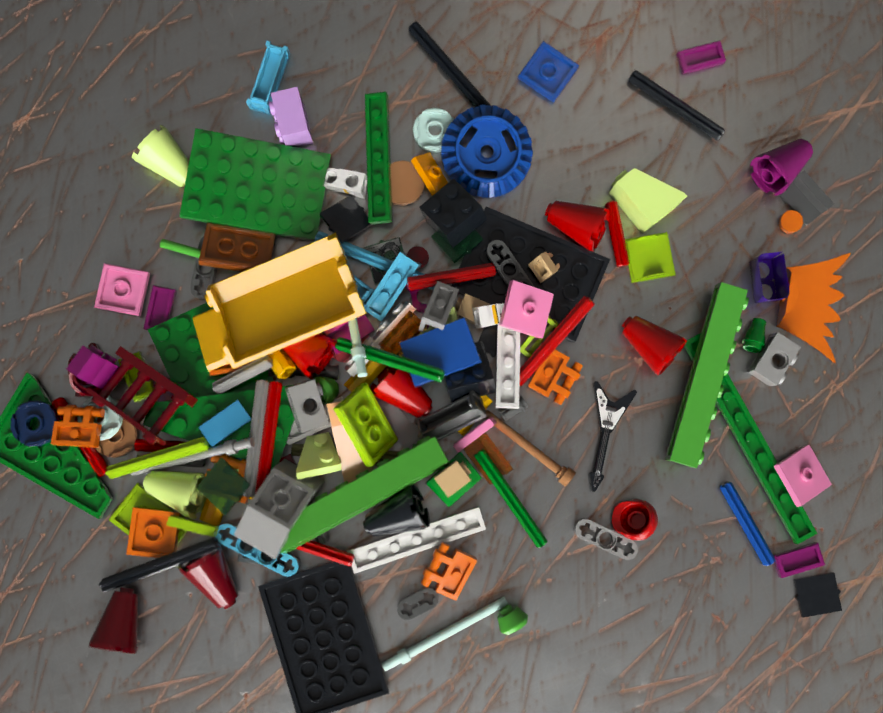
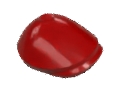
[611,499,658,540]

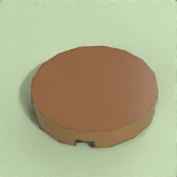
[390,160,425,206]
[96,417,139,458]

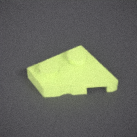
[296,432,341,480]

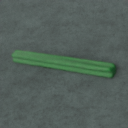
[335,337,445,382]
[474,449,547,548]

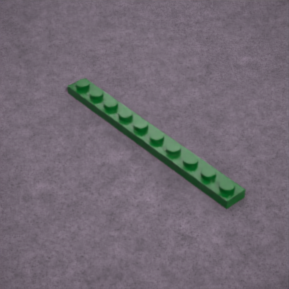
[684,332,818,544]

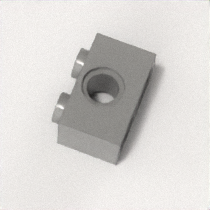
[747,332,801,387]
[285,379,330,433]

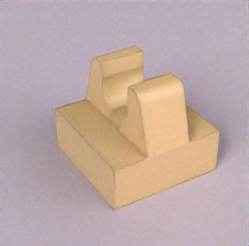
[528,251,560,283]

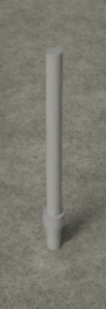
[131,437,255,476]

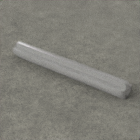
[242,380,269,497]

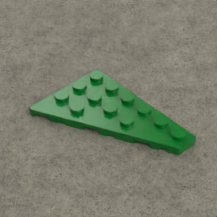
[0,373,113,519]
[143,385,295,469]

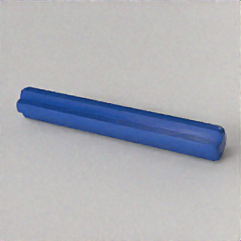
[720,482,776,566]

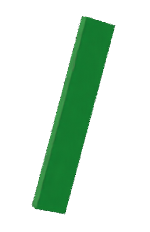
[365,91,392,224]

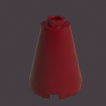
[178,544,238,609]
[88,587,138,654]

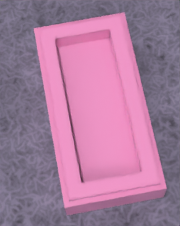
[453,416,497,453]

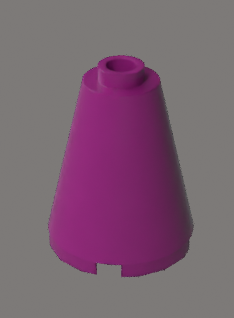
[750,139,813,196]

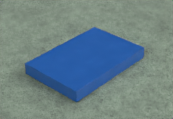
[400,317,482,387]

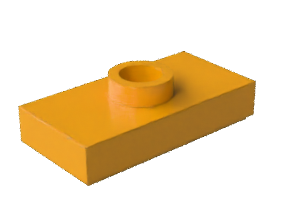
[411,152,448,196]

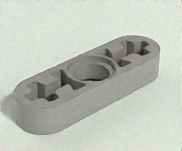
[574,518,638,560]

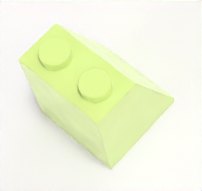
[608,168,687,234]

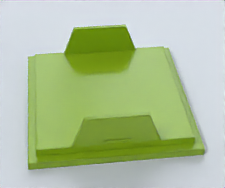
[625,232,676,283]

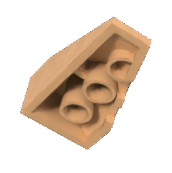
[327,401,373,483]

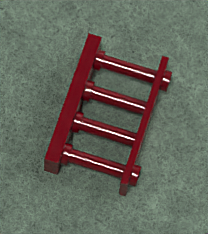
[86,346,198,446]

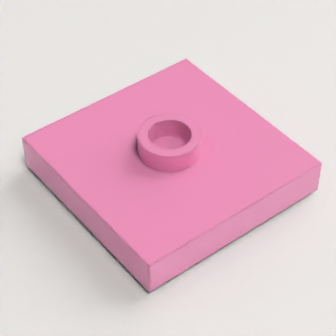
[94,263,150,317]
[499,280,554,339]
[774,445,832,507]

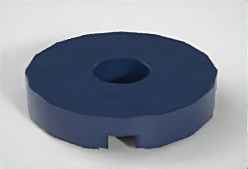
[11,401,59,446]

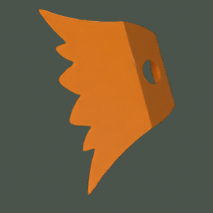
[776,253,851,363]

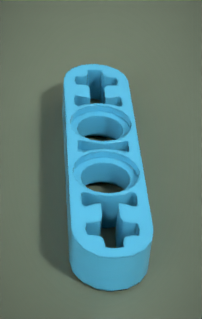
[215,523,299,577]

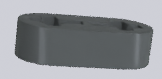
[397,587,439,620]

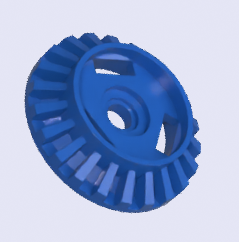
[441,105,533,198]

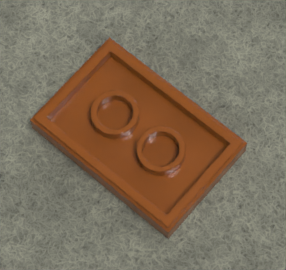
[199,222,275,272]

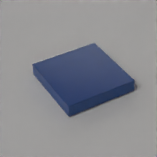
[518,41,580,103]

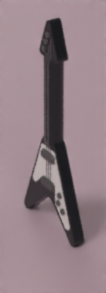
[589,381,637,492]

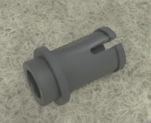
[498,396,528,422]

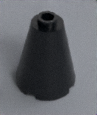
[363,484,430,536]

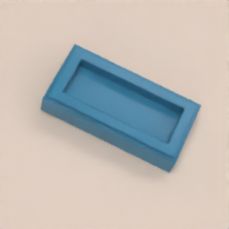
[198,400,252,447]

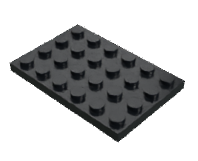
[451,207,610,342]
[258,561,389,713]

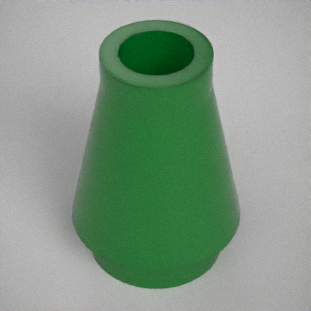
[742,318,766,353]

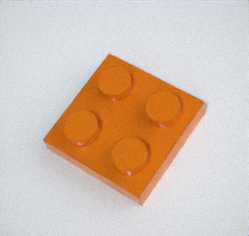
[126,507,181,558]

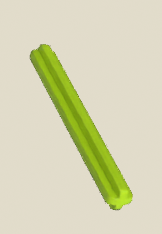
[105,437,209,479]

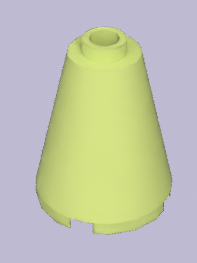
[132,125,189,188]
[143,470,208,519]

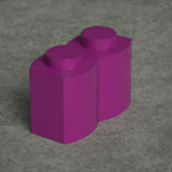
[66,345,119,389]

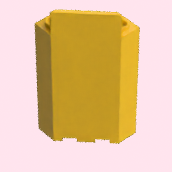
[192,233,366,371]

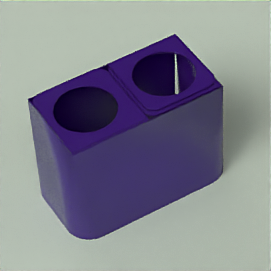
[749,252,789,303]

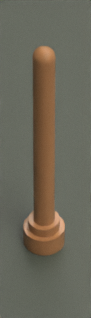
[485,410,576,487]

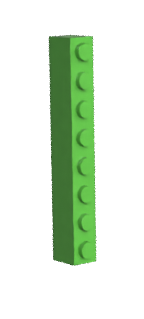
[665,282,749,468]
[280,436,450,554]

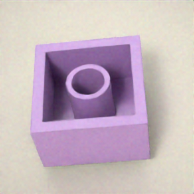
[269,87,314,148]

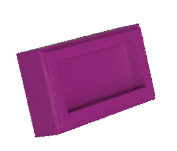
[676,40,726,75]
[143,285,177,330]
[773,542,825,578]

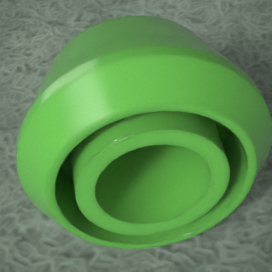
[314,377,339,405]
[497,604,528,635]

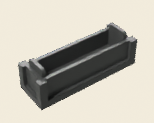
[414,390,487,441]

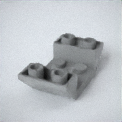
[234,459,325,559]

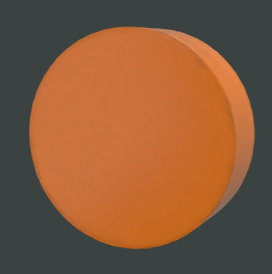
[778,210,803,234]

